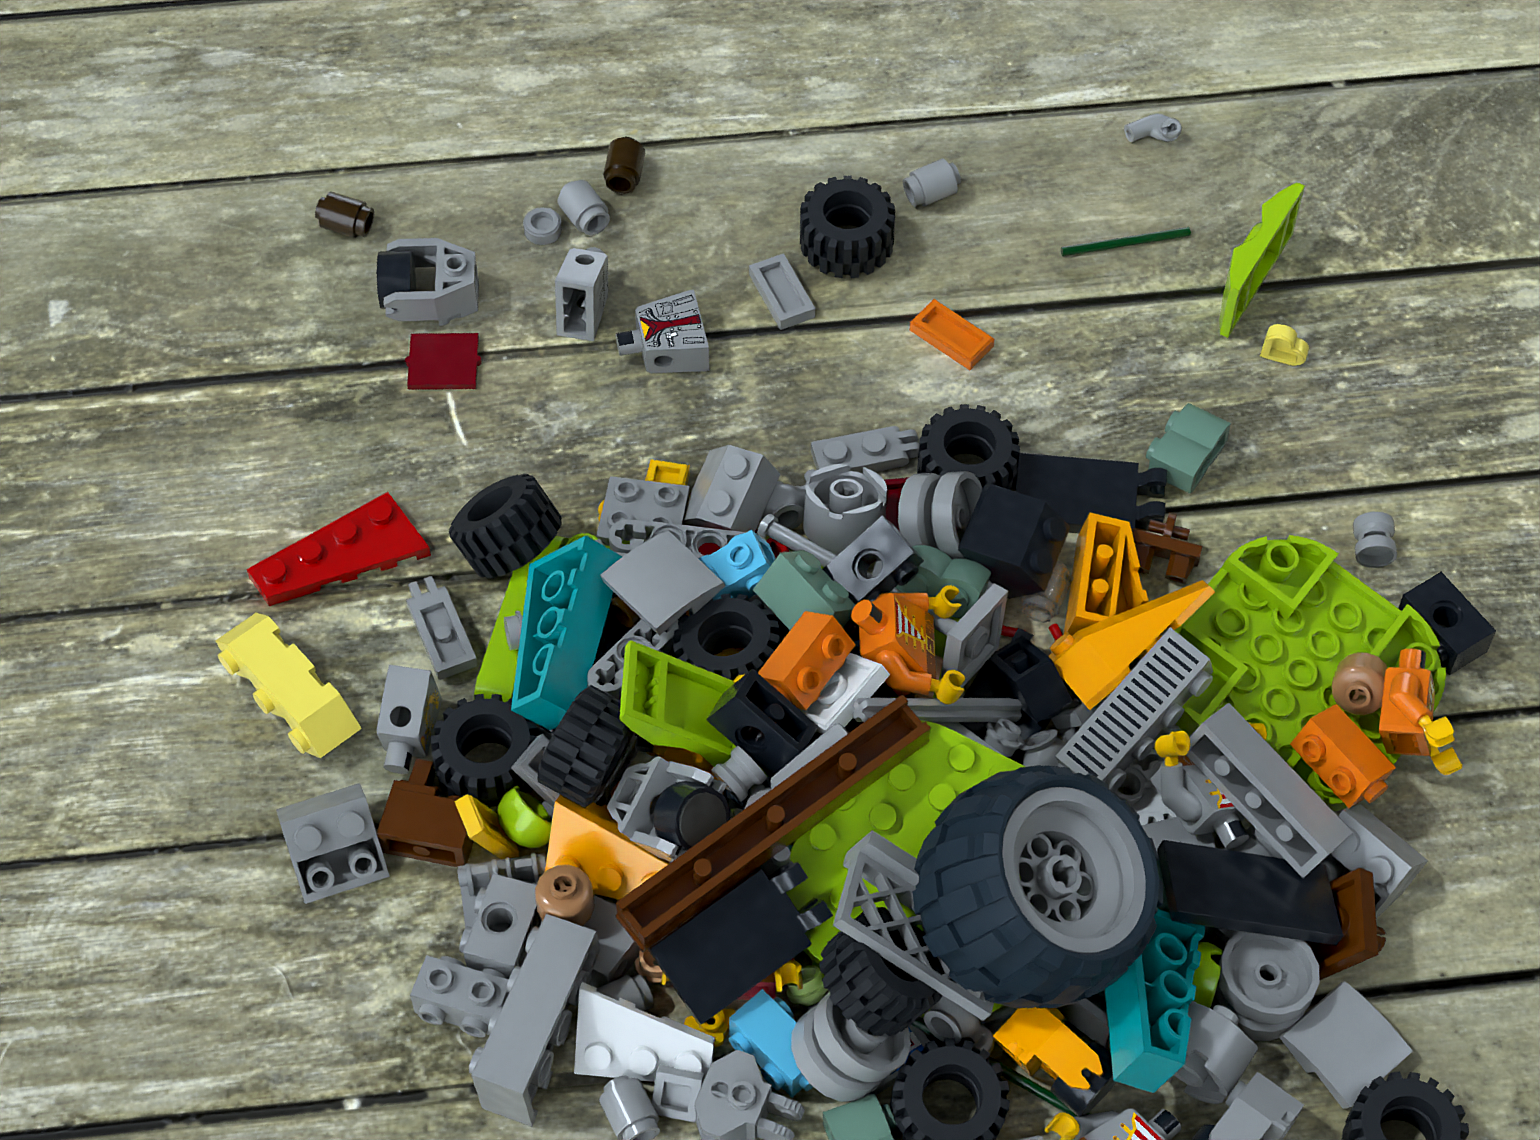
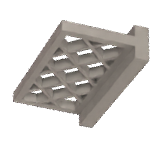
[833,830,994,1021]

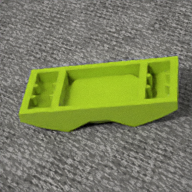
[1219,182,1305,338]
[619,640,771,777]

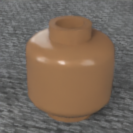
[1332,652,1387,715]
[535,865,595,926]

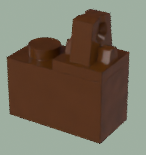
[377,759,474,868]

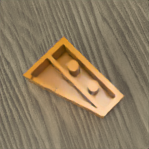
[1064,513,1149,659]
[545,795,670,900]

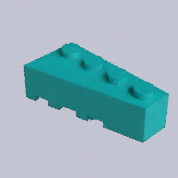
[511,535,623,730]
[1105,909,1205,1093]

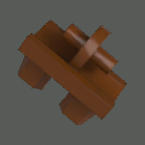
[1131,512,1203,584]

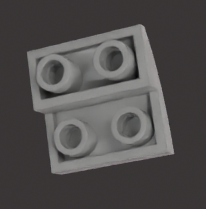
[600,530,725,636]
[1279,981,1413,1109]

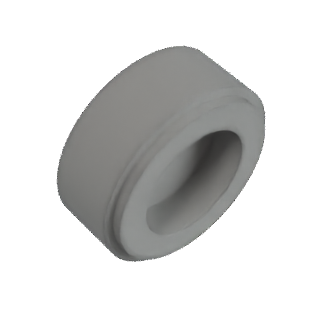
[523,207,562,245]

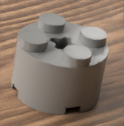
[803,464,887,555]
[1167,1001,1258,1104]

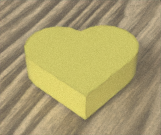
[1260,324,1309,366]

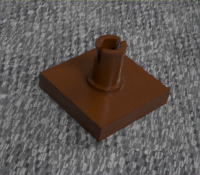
[1304,868,1386,980]

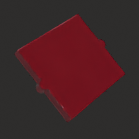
[405,333,482,390]

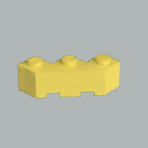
[215,613,362,758]

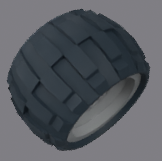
[912,765,1163,1008]

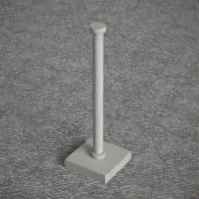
[757,514,1008,688]

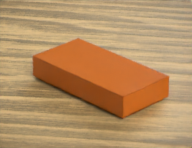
[909,299,995,370]

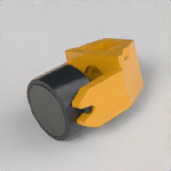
[993,1007,1116,1117]

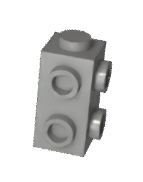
[410,955,509,1038]

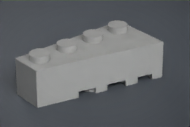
[469,914,600,1127]

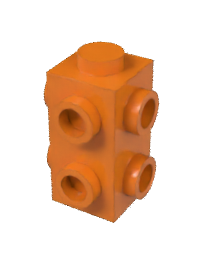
[758,611,856,710]
[1290,704,1396,808]

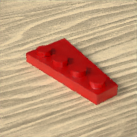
[247,492,431,606]

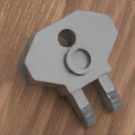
[694,1050,805,1140]

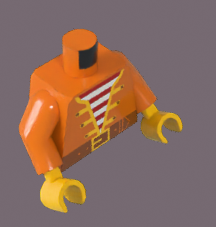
[851,585,965,705]
[1379,649,1463,775]

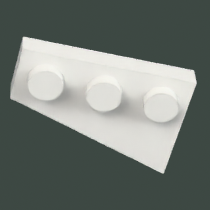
[574,982,715,1082]

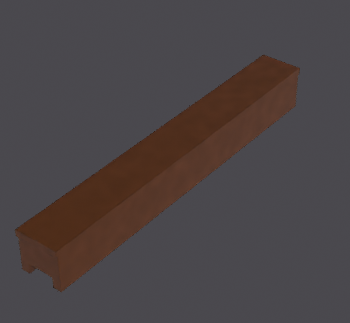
[615,694,931,952]

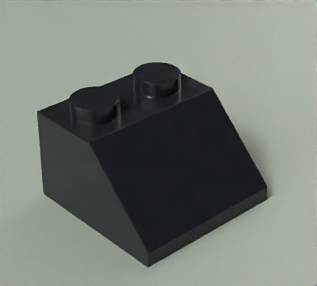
[958,484,1070,599]

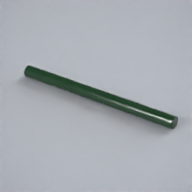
[1061,227,1191,257]

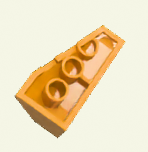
[1048,580,1215,710]

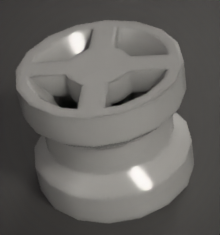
[711,746,767,802]

